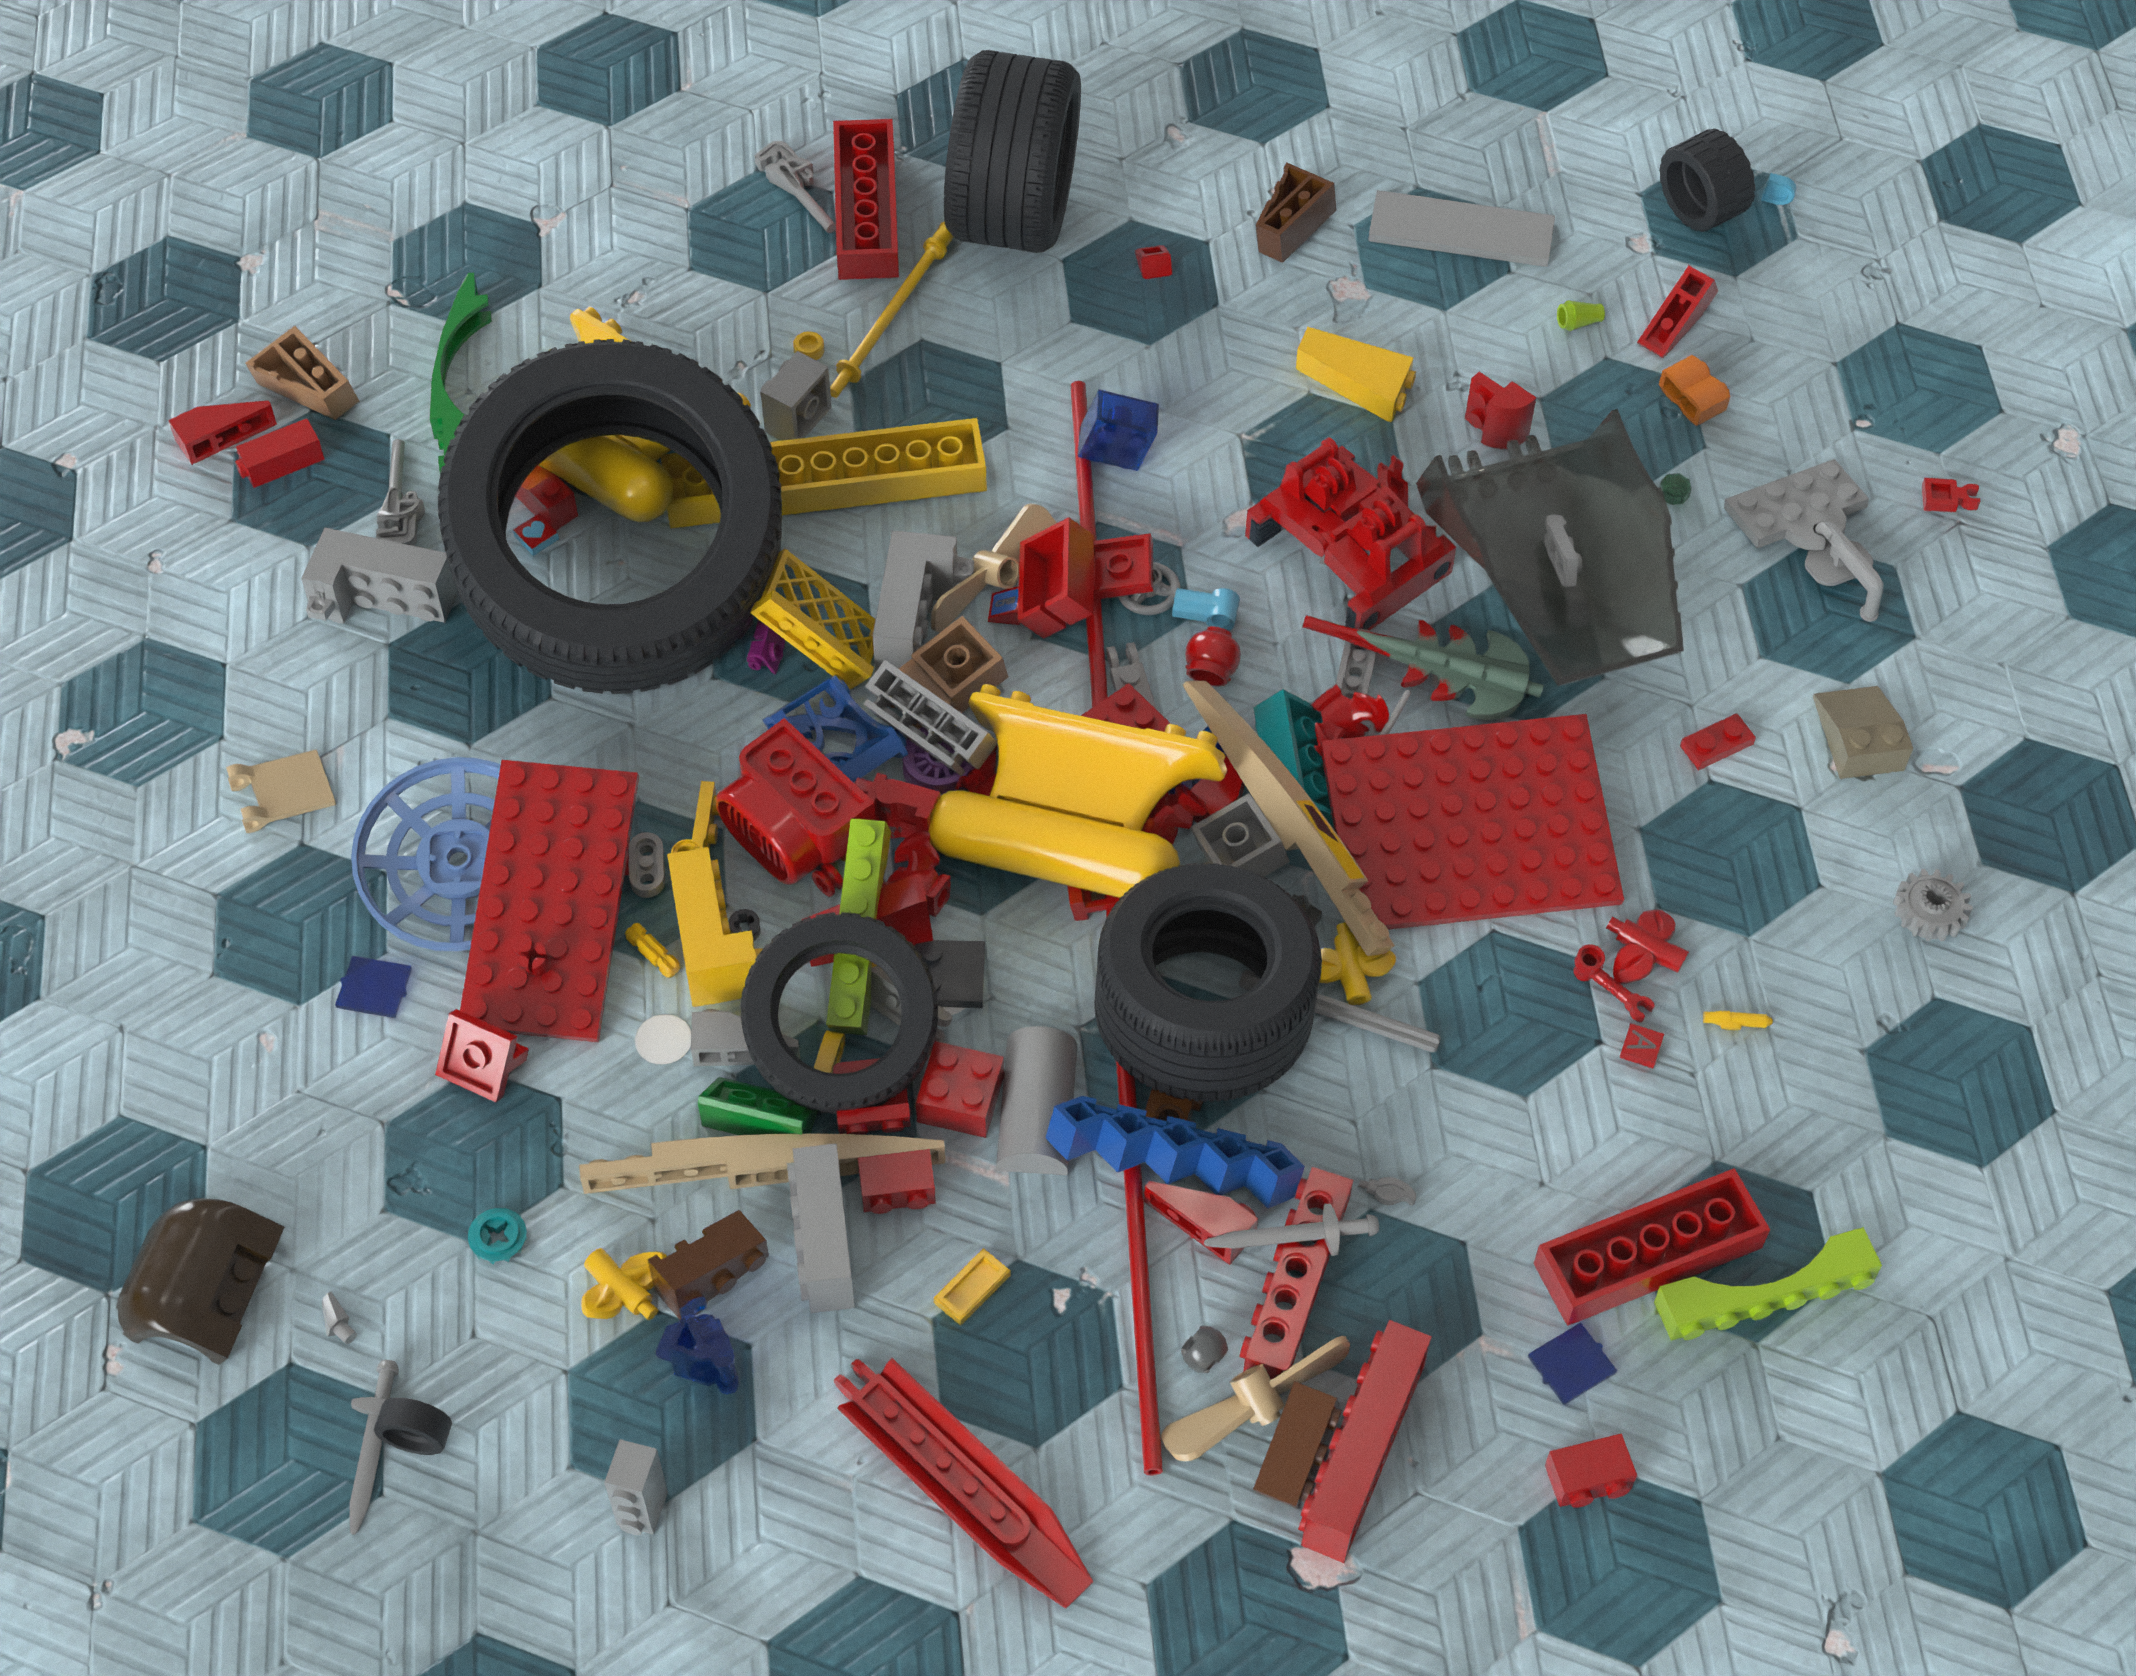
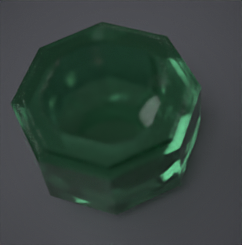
[1659,473,1692,505]

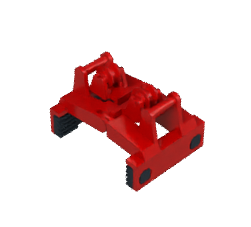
[1245,437,1456,631]

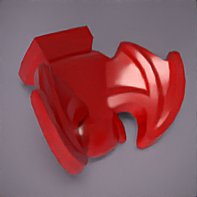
[1311,684,1389,757]
[1142,783,1207,845]
[881,831,951,917]

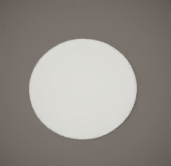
[635,1014,691,1065]

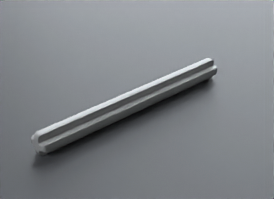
[1239,970,1441,1053]

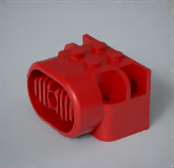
[716,718,876,885]

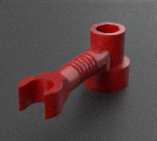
[1573,944,1655,1023]

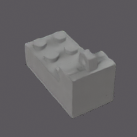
[301,528,458,624]
[873,530,974,672]

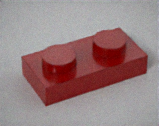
[1680,713,1756,771]

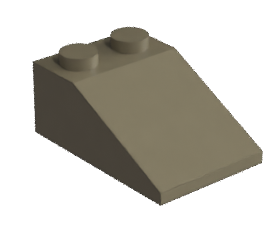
[1813,686,1913,779]

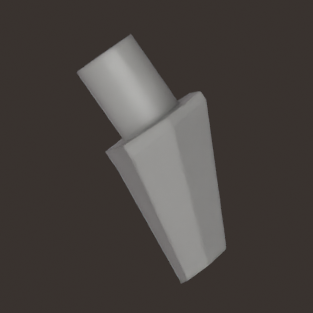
[322,1292,357,1344]

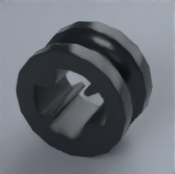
[729,909,761,941]

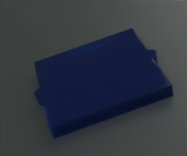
[335,956,412,1018]
[1527,1322,1618,1405]

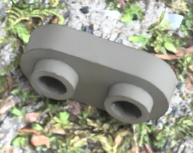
[629,832,665,898]

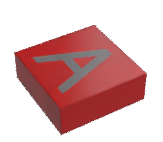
[1619,1023,1664,1069]

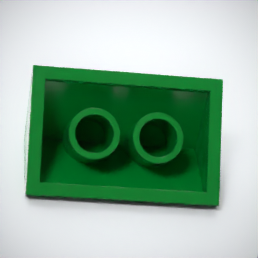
[698,1077,819,1136]

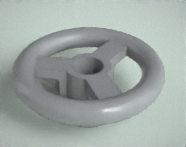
[1118,562,1181,615]

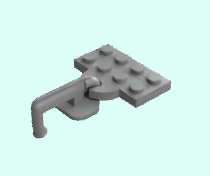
[1724,459,1884,622]

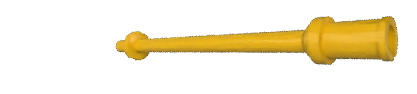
[830,221,954,398]

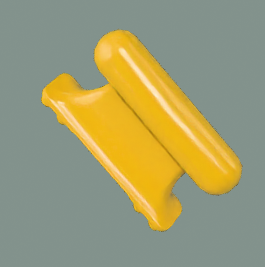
[539,306,751,522]
[928,684,1227,898]

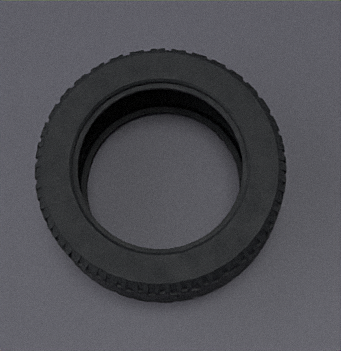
[438,339,782,694]

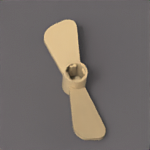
[931,503,1056,632]
[1161,1336,1350,1461]

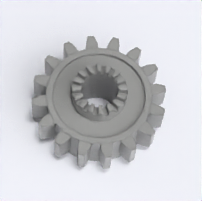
[1893,869,1973,941]

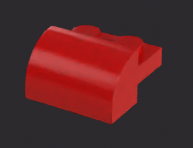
[1465,371,1537,449]

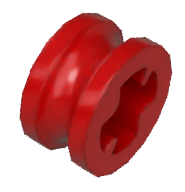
[811,863,843,897]

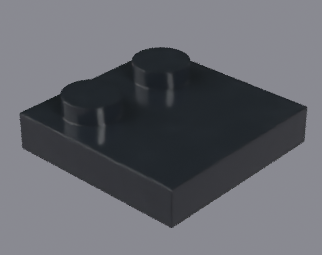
[915,940,985,1008]

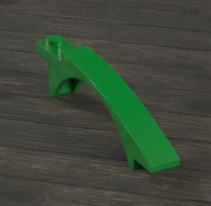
[430,272,492,472]

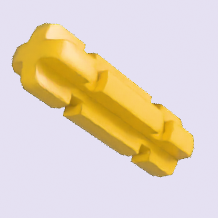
[625,923,681,978]

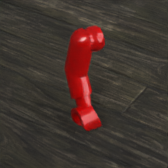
[955,744,998,793]

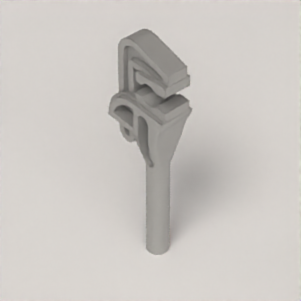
[754,141,836,233]
[376,439,425,546]

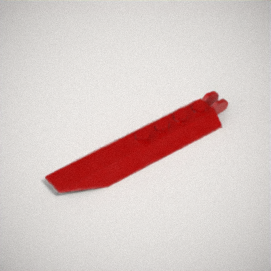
[833,1358,1093,1609]

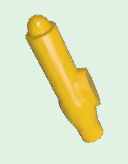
[1703,1010,1773,1030]

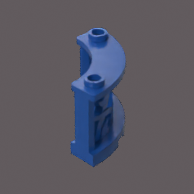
[762,675,908,783]

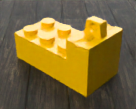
[667,847,763,1007]

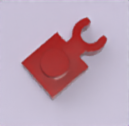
[1922,478,1981,512]

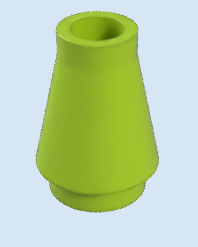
[1557,300,1605,331]

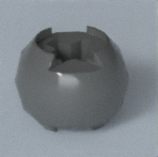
[1181,1325,1228,1373]

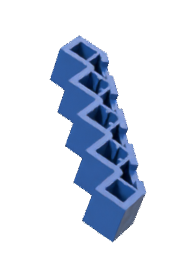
[1045,1096,1305,1209]

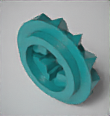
[468,1208,527,1264]

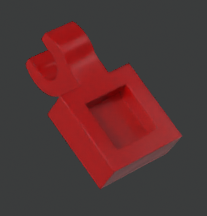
[1377,455,1408,507]

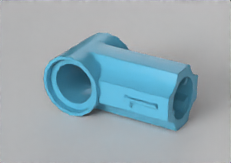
[1172,588,1240,631]

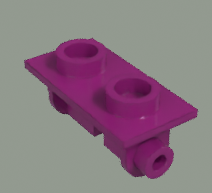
[746,619,786,675]

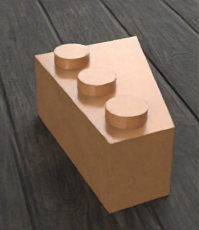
[245,326,360,420]

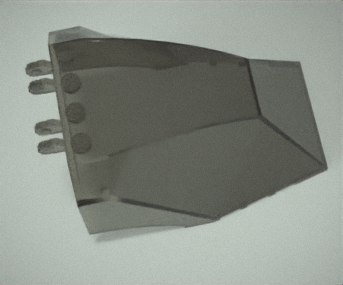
[1416,409,1684,686]

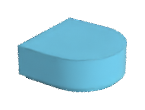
[1761,173,1796,205]

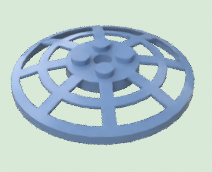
[351,757,501,951]

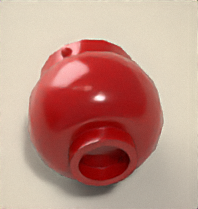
[1185,626,1241,687]

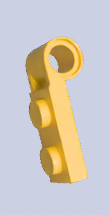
[671,781,720,853]

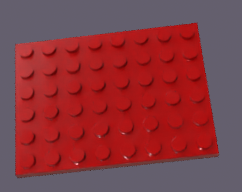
[1320,714,1624,930]

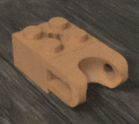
[888,616,1009,729]

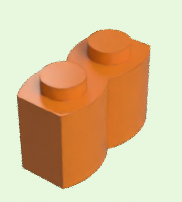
[1659,355,1731,426]

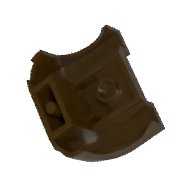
[115,1198,285,1365]

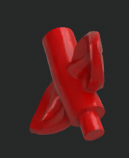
[1606,909,1689,984]

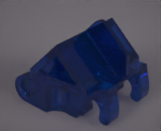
[656,1297,739,1394]

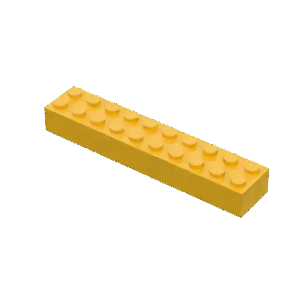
[661,418,987,528]

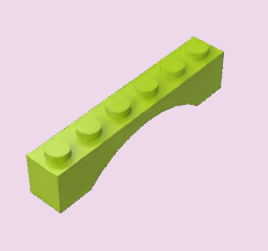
[826,819,891,1035]
[1654,1227,1882,1341]

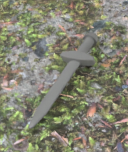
[1204,1204,1379,1256]
[350,1360,399,1535]

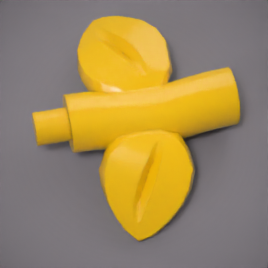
[1319,922,1396,1005]
[581,1248,667,1320]

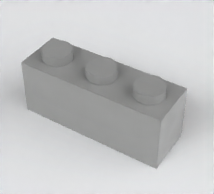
[604,1439,668,1535]

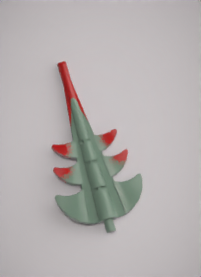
[1302,615,1544,720]

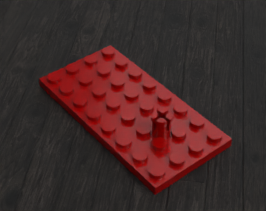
[460,760,639,1042]

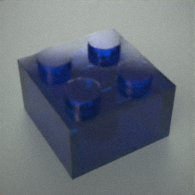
[1078,389,1159,471]

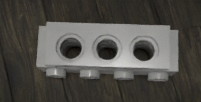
[864,660,997,776]

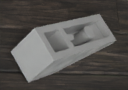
[691,1009,800,1066]

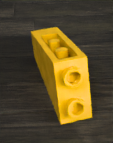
[1296,327,1416,422]

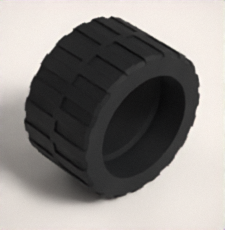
[1659,128,1756,232]

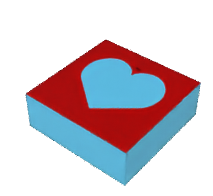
[513,513,559,556]

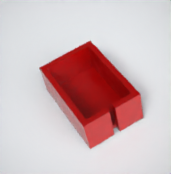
[1018,517,1094,639]

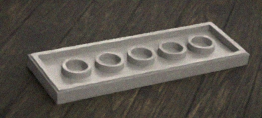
[1368,190,1555,267]

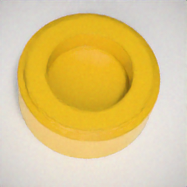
[793,331,825,360]

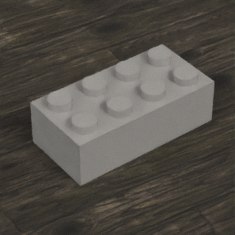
[787,1143,855,1313]

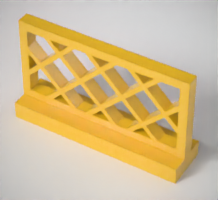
[750,548,876,690]

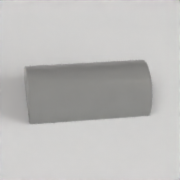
[996,1026,1077,1175]

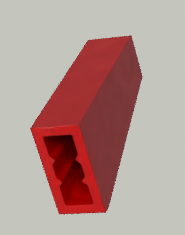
[801,873,934,967]

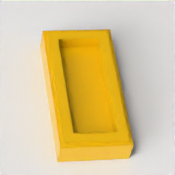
[933,1248,1011,1326]

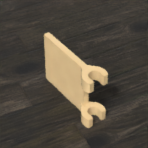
[226,749,336,833]

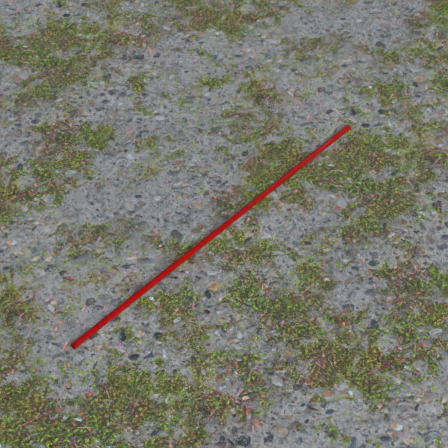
[1070,381,1163,1476]

